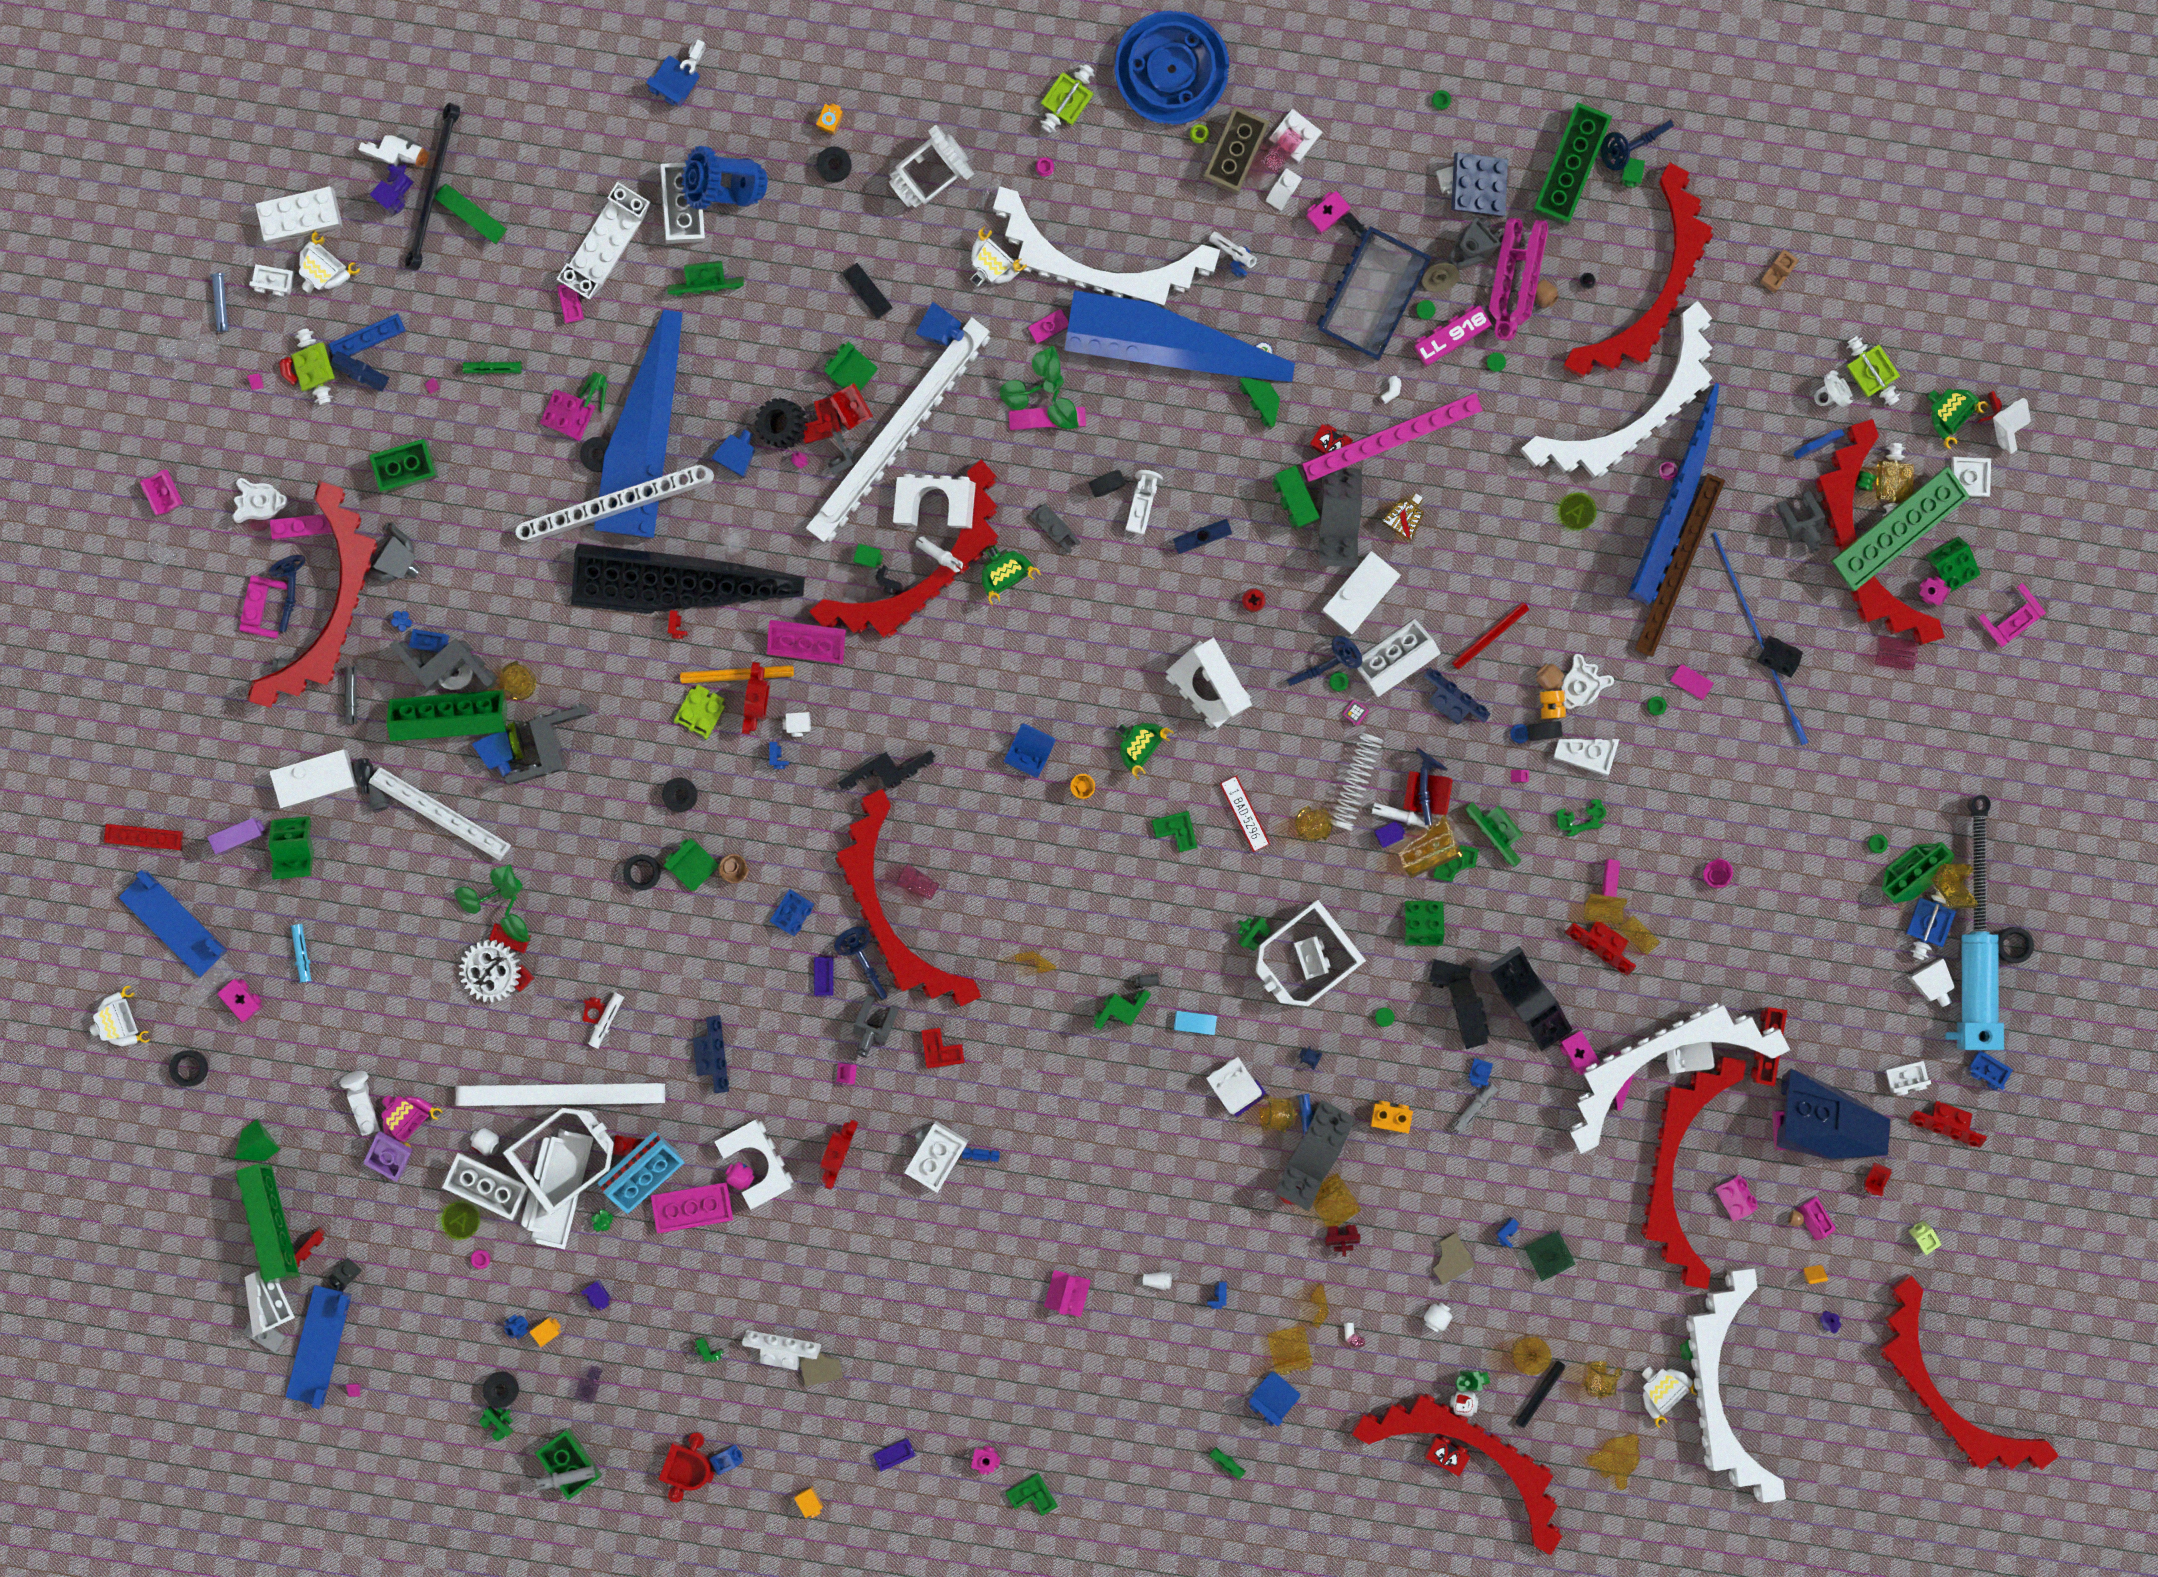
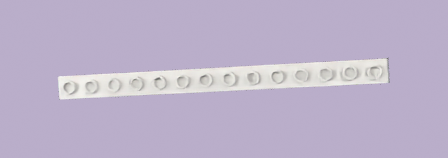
[806,318,991,544]

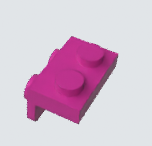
[140,469,183,515]
[1715,1174,1758,1222]

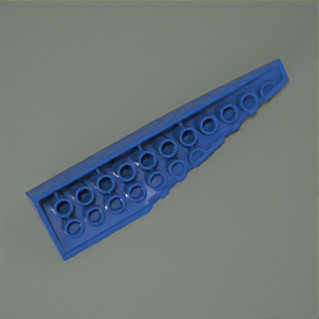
[1065,290,1295,382]
[594,309,683,539]
[1627,382,1719,605]

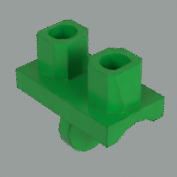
[1237,915,1271,951]
[1455,1370,1490,1392]
[479,1406,513,1442]

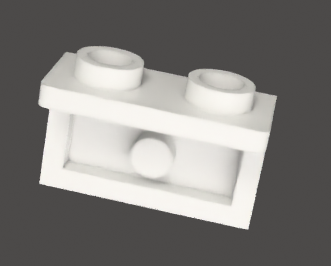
[249,264,294,297]
[1294,936,1331,980]
[1885,1061,1931,1096]

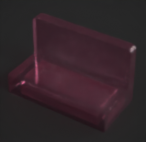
[1875,636,1918,671]

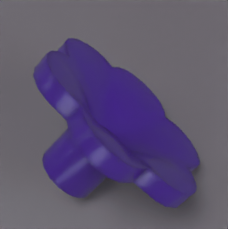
[387,163,407,183]
[1819,1311,1841,1334]

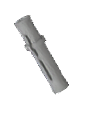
[1452,1082,1499,1134]
[536,1465,596,1491]

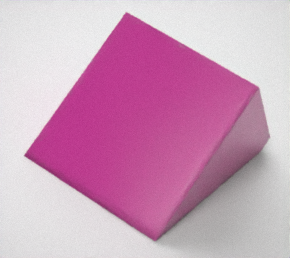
[247,373,264,390]
[425,377,441,395]
[1511,770,1529,782]
[346,1383,361,1397]

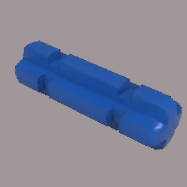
[962,1148,1000,1162]

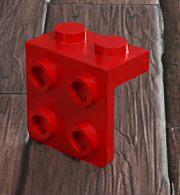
[1403,771,1453,816]

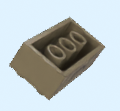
[1203,106,1270,195]

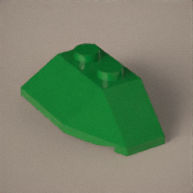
[1882,842,1955,903]

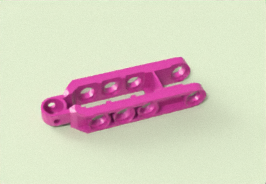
[1489,218,1548,342]

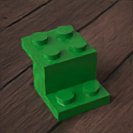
[268,816,314,880]
[1093,989,1151,1030]

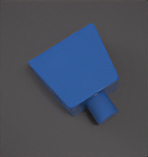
[915,302,964,346]
[711,429,755,478]
[472,729,516,777]

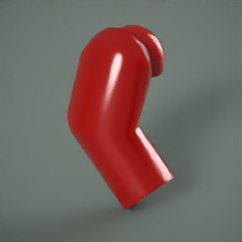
[279,357,299,386]

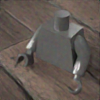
[364,522,420,581]

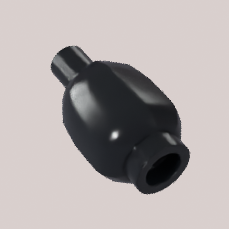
[354,758,374,794]

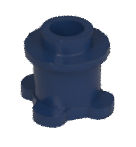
[1298,1046,1323,1070]

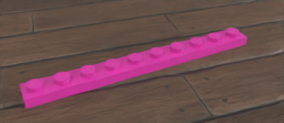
[1301,393,1483,482]

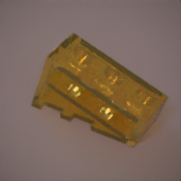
[1398,815,1463,878]

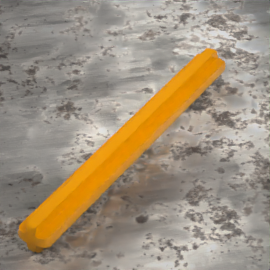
[680,665,794,683]

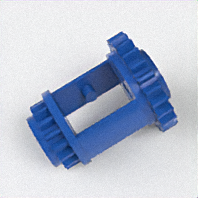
[681,146,768,210]

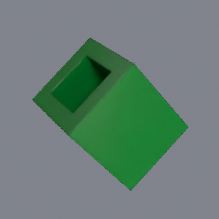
[1620,158,1645,188]
[853,543,884,569]

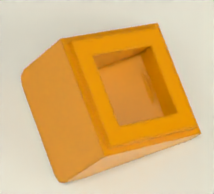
[1803,1265,1828,1284]

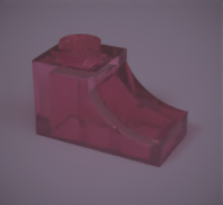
[1261,127,1304,174]

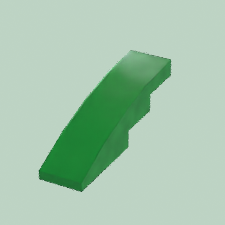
[435,183,507,244]

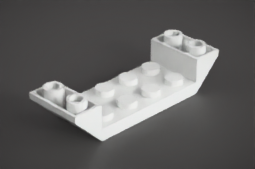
[557,182,650,300]

